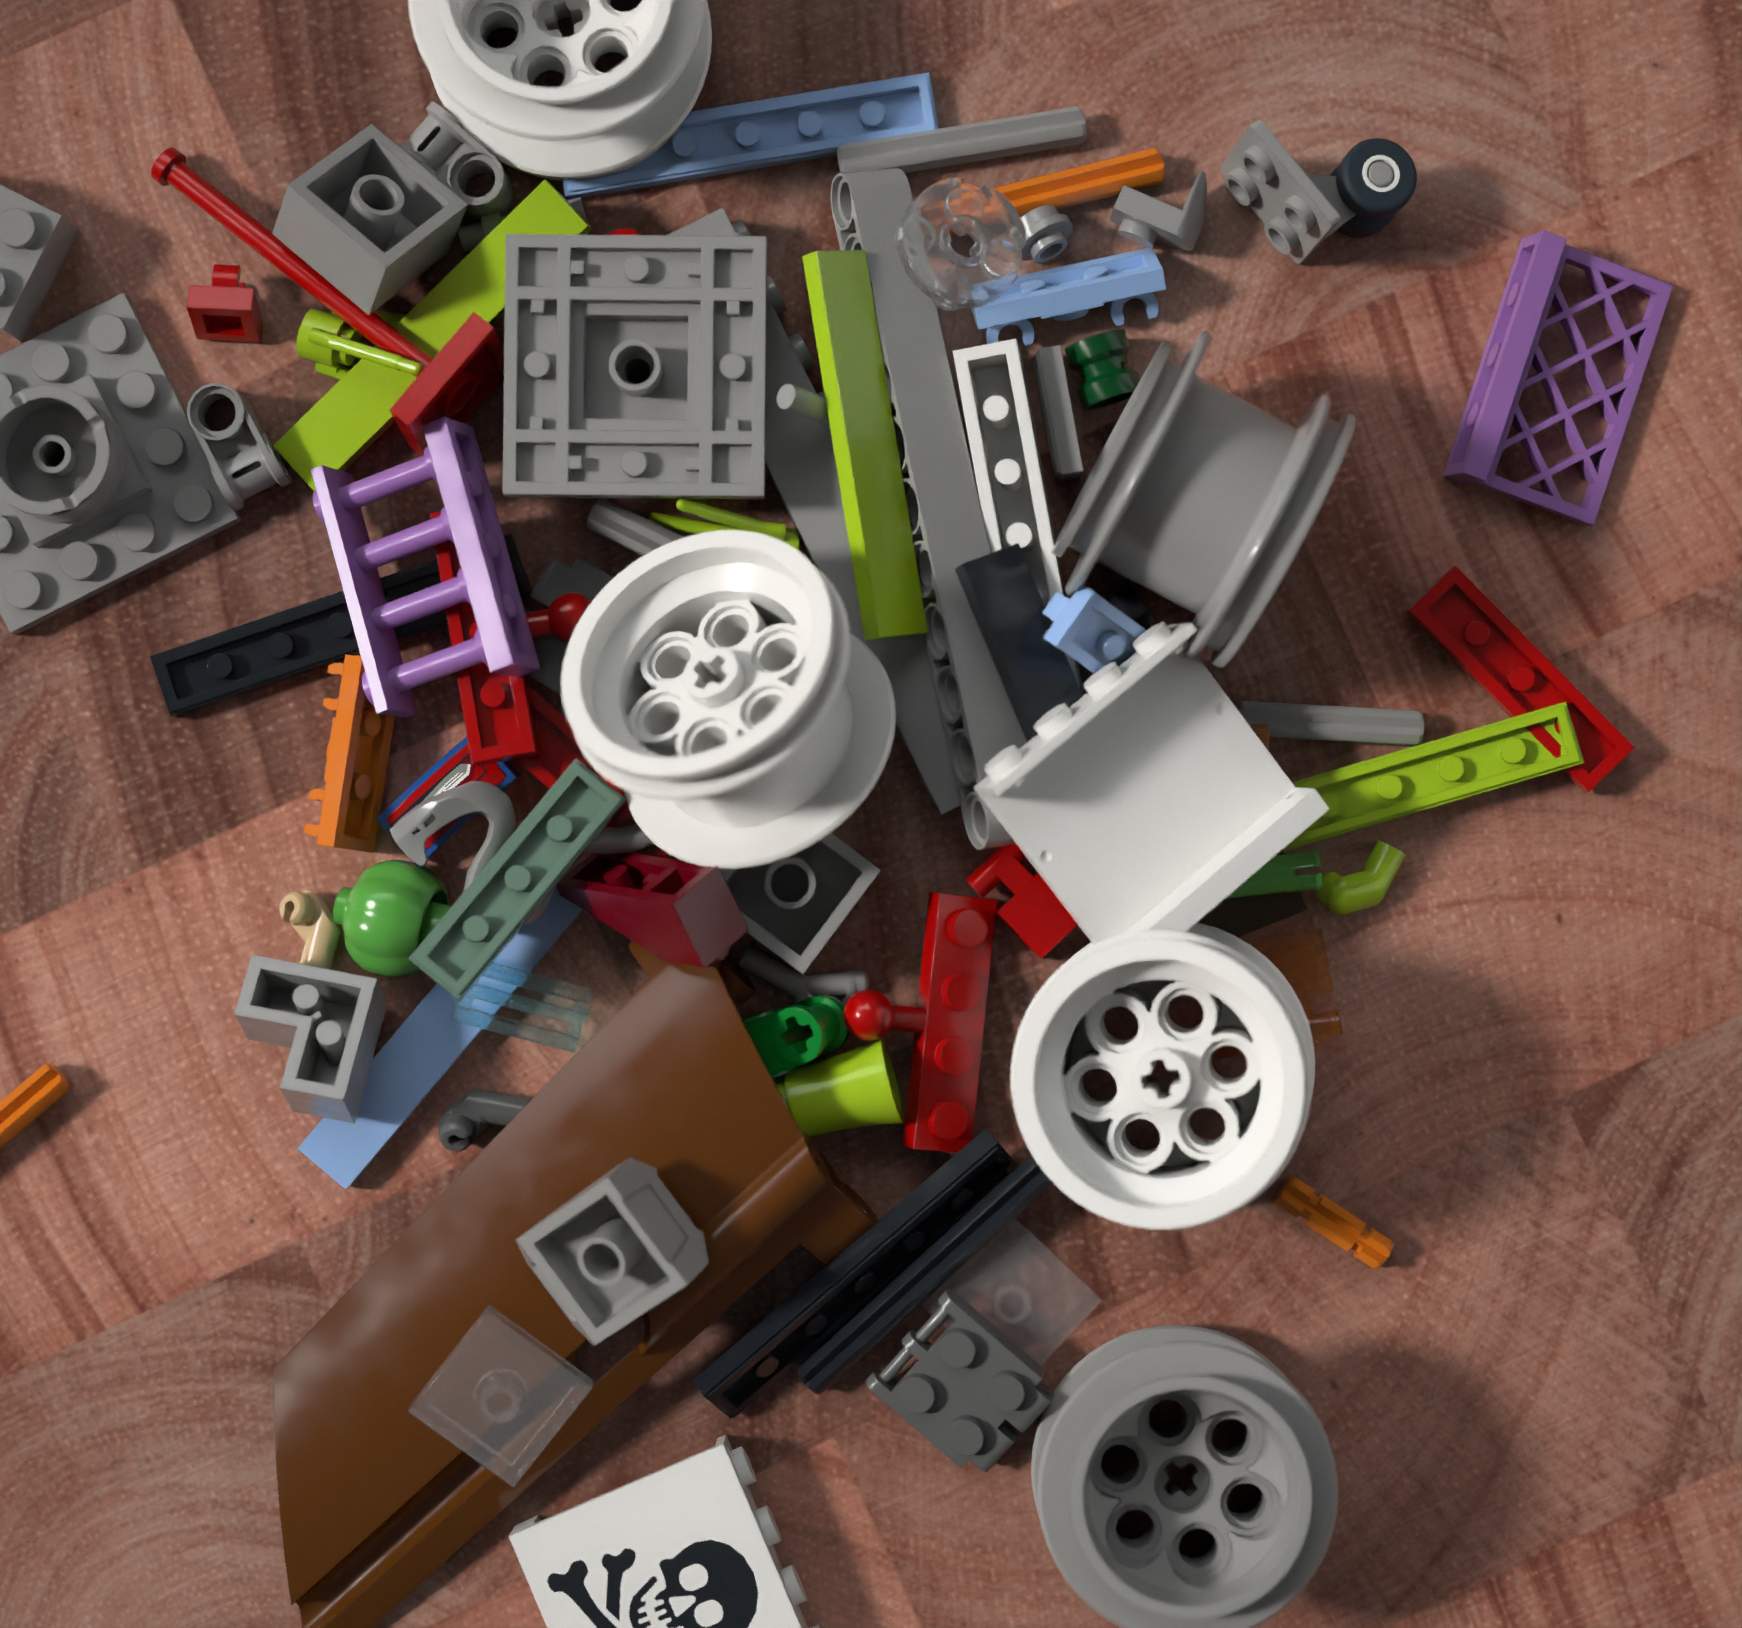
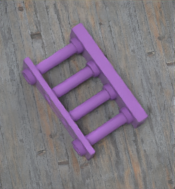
[311,417,540,718]

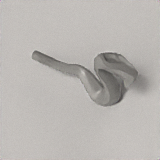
[390,781,654,926]

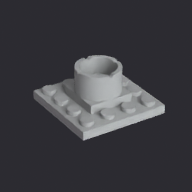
[503,234,767,499]
[0,293,242,635]

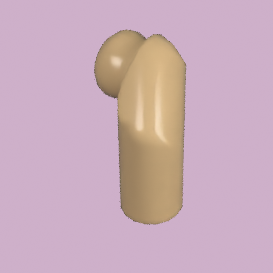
[279,890,341,970]

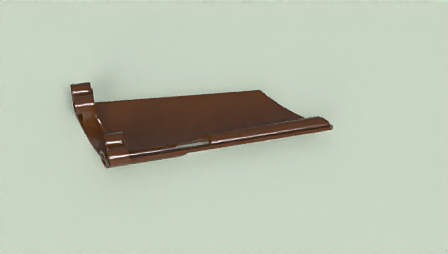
[273,941,879,1628]

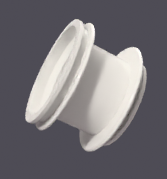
[408,0,712,181]
[561,530,896,869]
[1011,923,1315,1230]

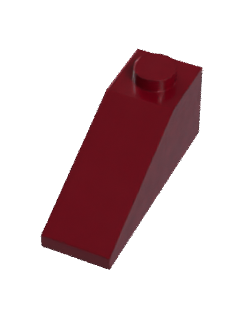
[556,853,749,969]

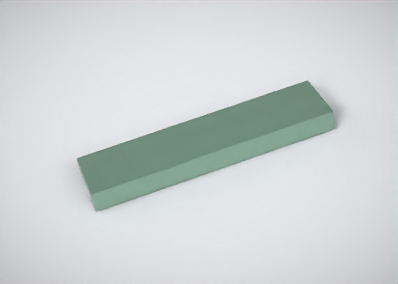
[408,758,626,1001]

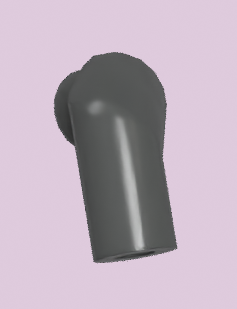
[438,1089,531,1152]

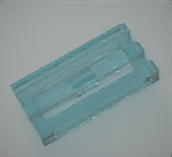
[450,962,593,1053]

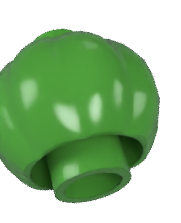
[333,860,452,978]

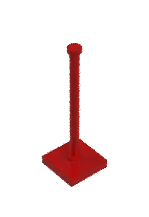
[150,147,504,456]

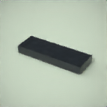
[955,543,1083,742]

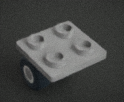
[1220,119,1417,264]

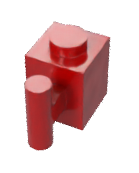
[966,844,1078,959]

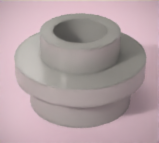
[1011,205,1073,263]

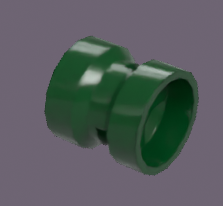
[1064,329,1140,411]

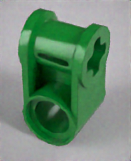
[743,994,850,1078]

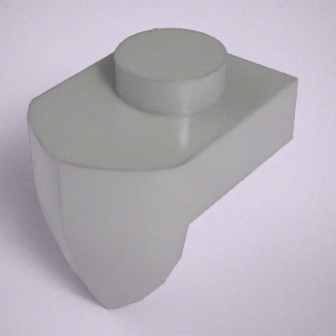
[1109,170,1207,251]

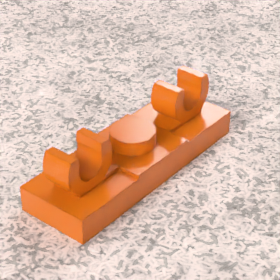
[304,654,395,853]

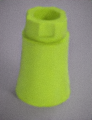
[773,1037,905,1137]

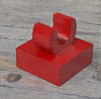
[187,264,263,343]

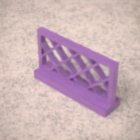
[1442,230,1673,526]

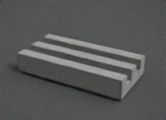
[1033,345,1083,483]

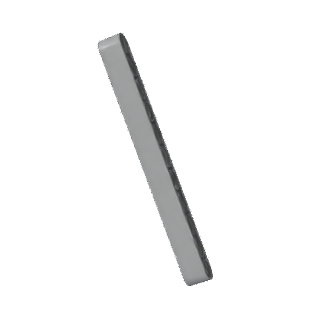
[830,168,1027,849]

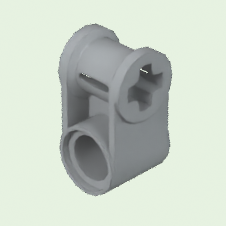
[395,101,513,220]
[187,383,292,512]

